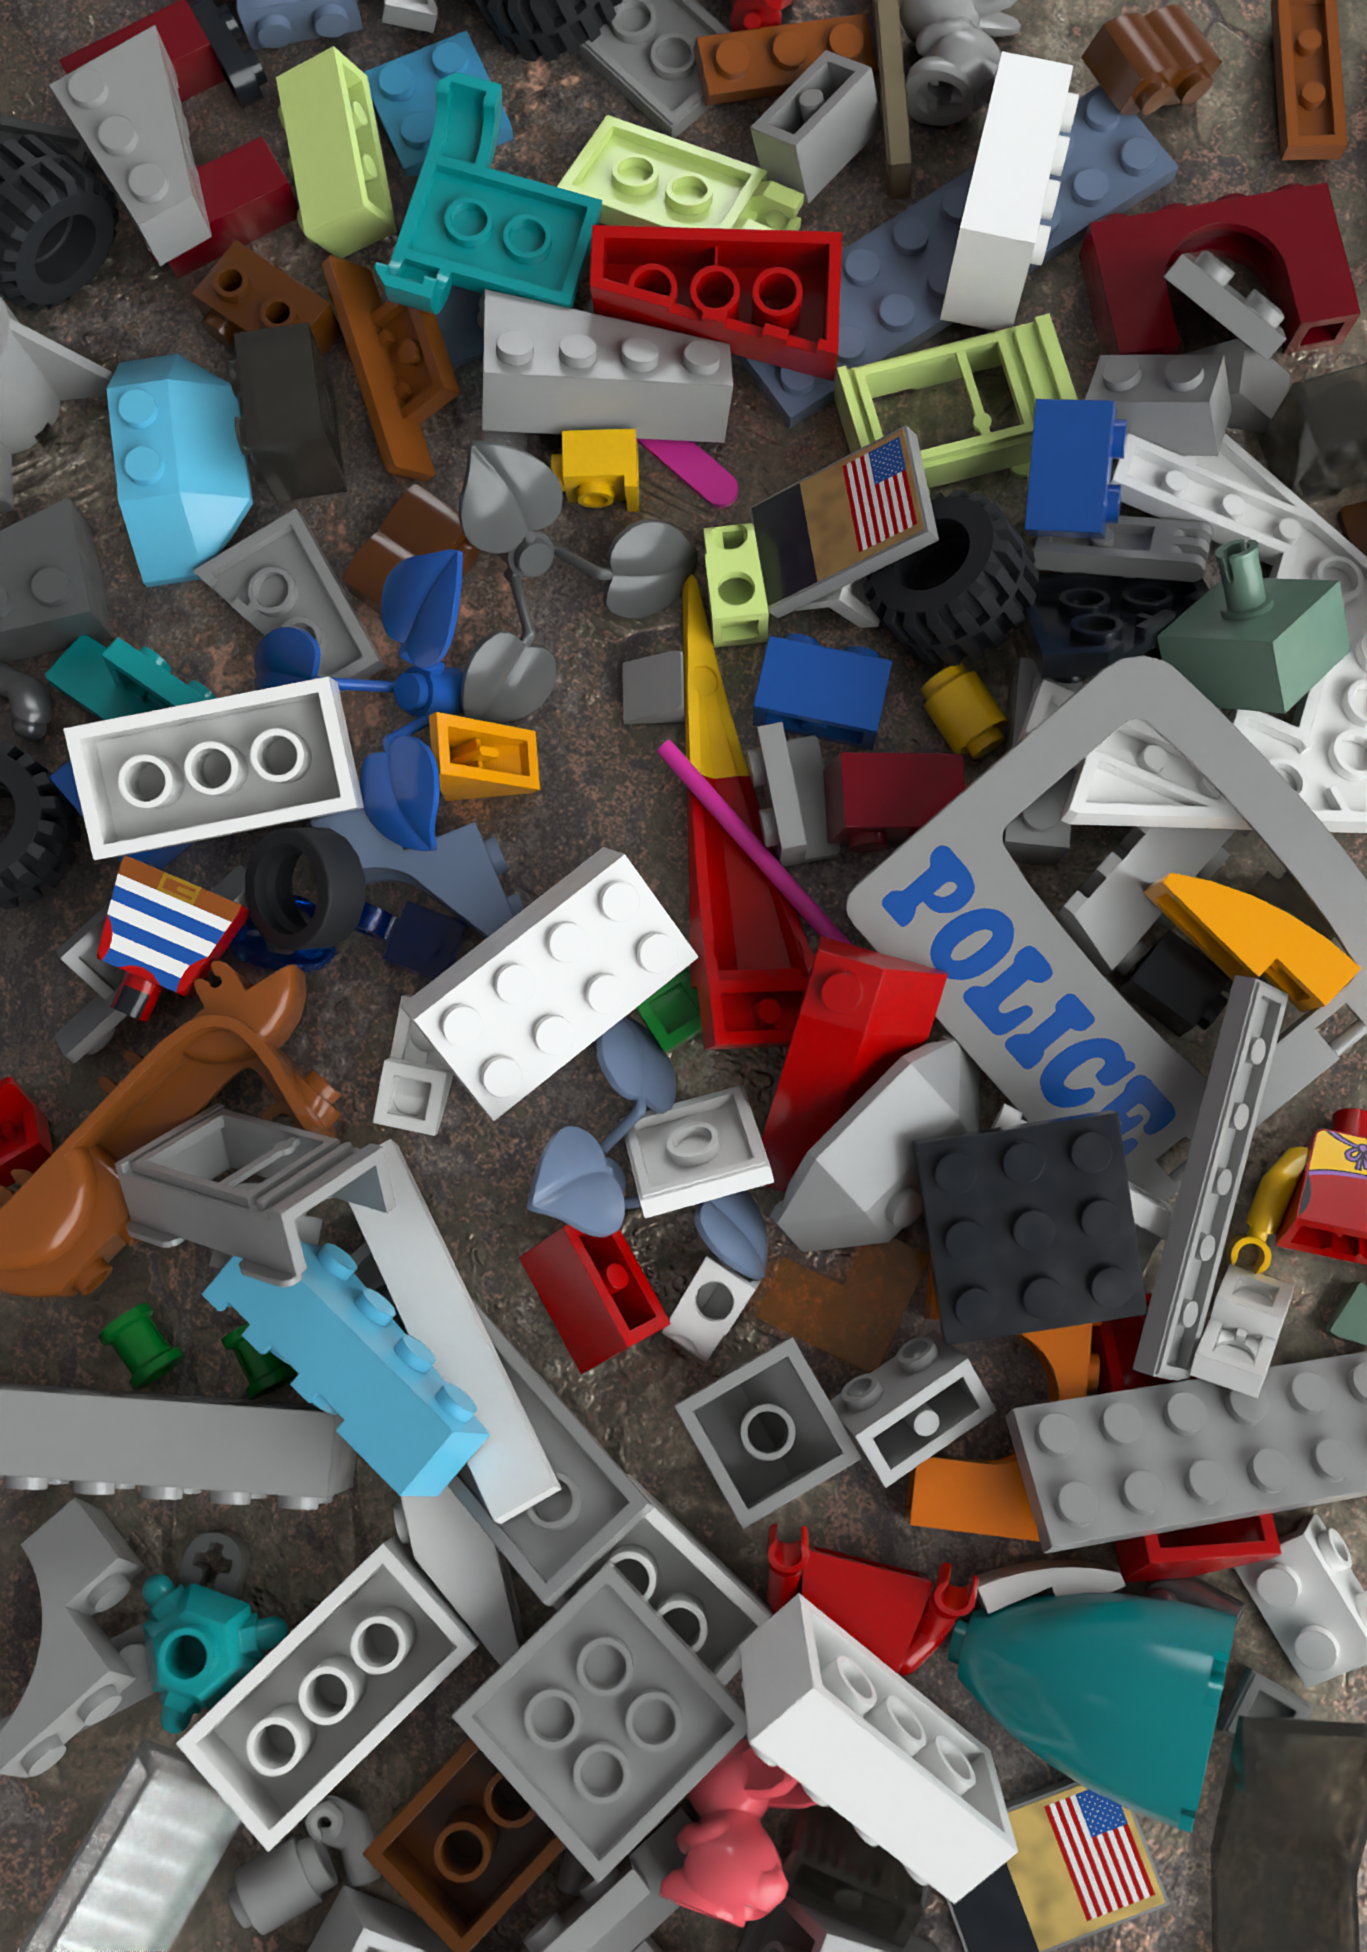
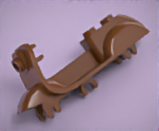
[0,961,342,1298]

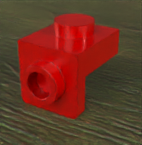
[0,1077,53,1188]

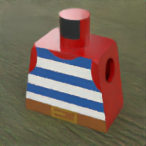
[97,855,249,1022]

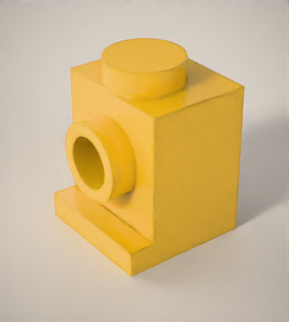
[551,429,639,512]

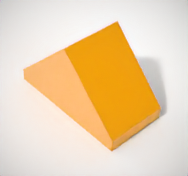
[429,712,540,801]

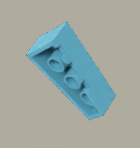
[202,1242,490,1497]

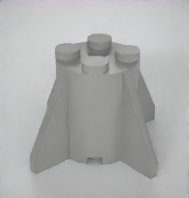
[0,293,113,512]

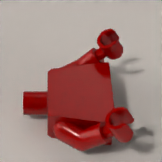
[766,1524,979,1676]

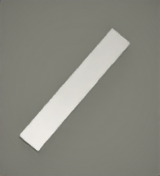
[349,1139,561,1524]

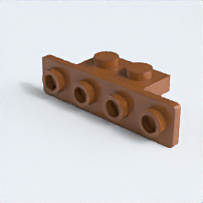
[321,255,461,482]

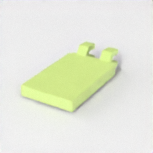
[557,115,804,231]

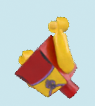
[1226,1108,1367,1274]

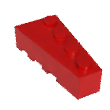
[590,225,842,382]

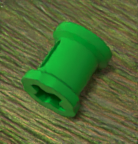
[98,1302,185,1391]
[221,1323,298,1400]

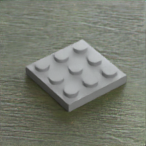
[451,1559,748,1883]

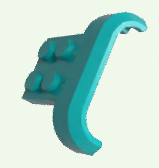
[374,72,603,315]

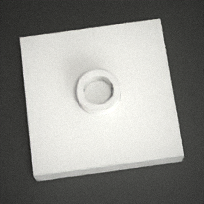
[620,1085,774,1218]

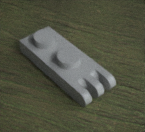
[1034,515,1213,582]

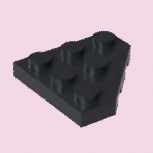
[1021,573,1209,683]

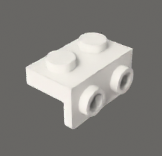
[1234,1513,1367,1689]

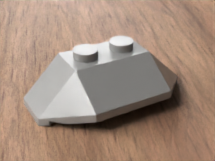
[770,1033,980,1252]

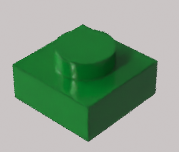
[636,967,702,1055]

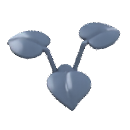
[527,1015,768,1280]

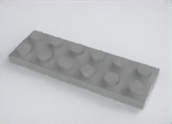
[350,1242,654,1607]
[1005,1351,1367,1554]

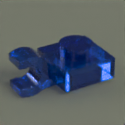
[353,901,468,980]

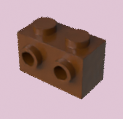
[191,240,342,387]

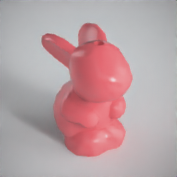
[658,1739,817,1929]

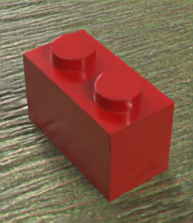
[519,1225,671,1375]

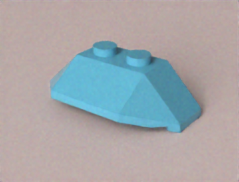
[106,354,253,588]

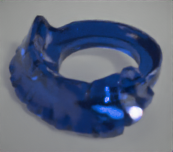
[230,895,338,973]

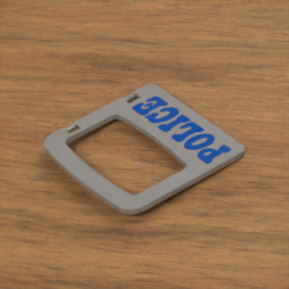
[846,656,1367,1201]

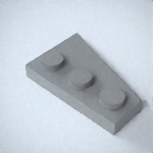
[193,508,386,694]

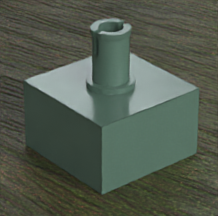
[1157,539,1351,714]

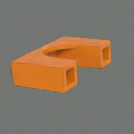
[904,1256,1102,1542]

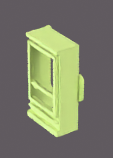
[834,313,1078,495]

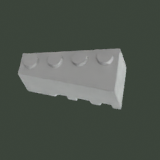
[482,289,733,443]

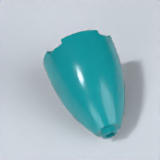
[948,1593,1237,1834]

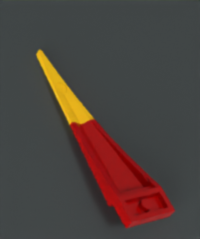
[682,574,814,1050]

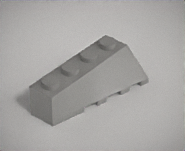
[1055,826,1252,977]

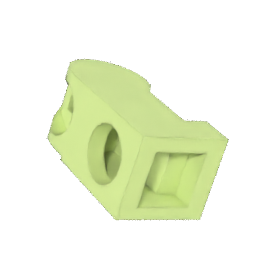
[703,523,769,648]

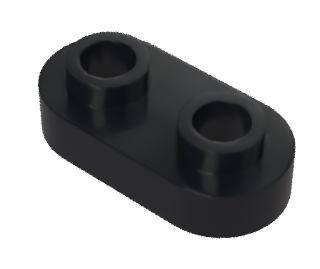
[189,0,268,109]

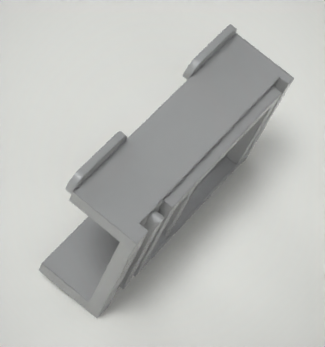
[114,1103,396,1287]

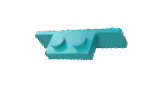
[45,635,217,721]

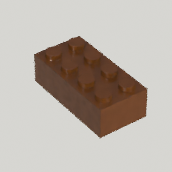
[362,1735,566,1952]

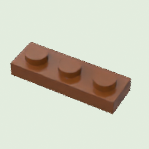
[1270,0,1348,160]
[693,13,878,106]

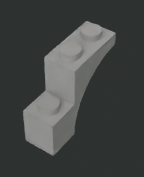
[0,1497,145,1778]

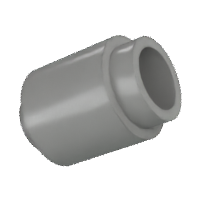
[228,1834,338,1935]

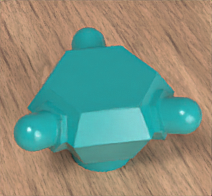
[142,1574,289,1734]

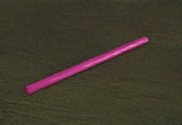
[656,739,852,945]

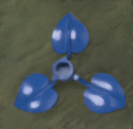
[254,549,463,851]

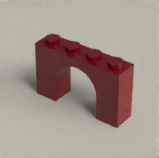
[59,0,299,279]
[1079,182,1361,355]

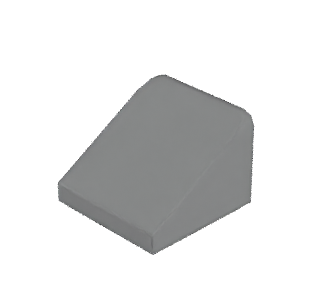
[622,651,685,724]

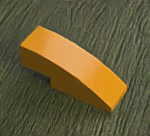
[1144,872,1362,1013]

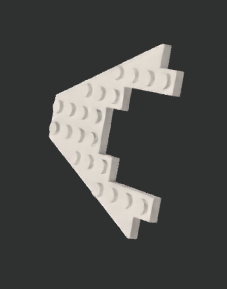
[1017,433,1367,833]

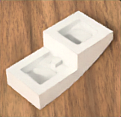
[373,994,453,1136]
[1190,1264,1295,1398]
[969,1559,1126,1614]

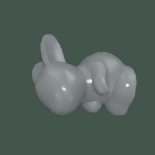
[899,0,1021,126]

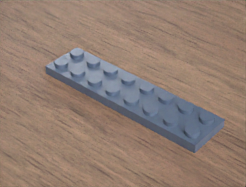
[734,85,1179,429]

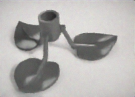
[458,441,698,724]

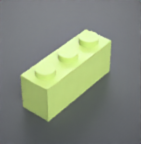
[276,46,397,259]

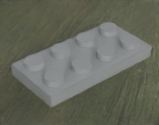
[1164,250,1286,361]

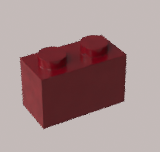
[823,752,965,853]

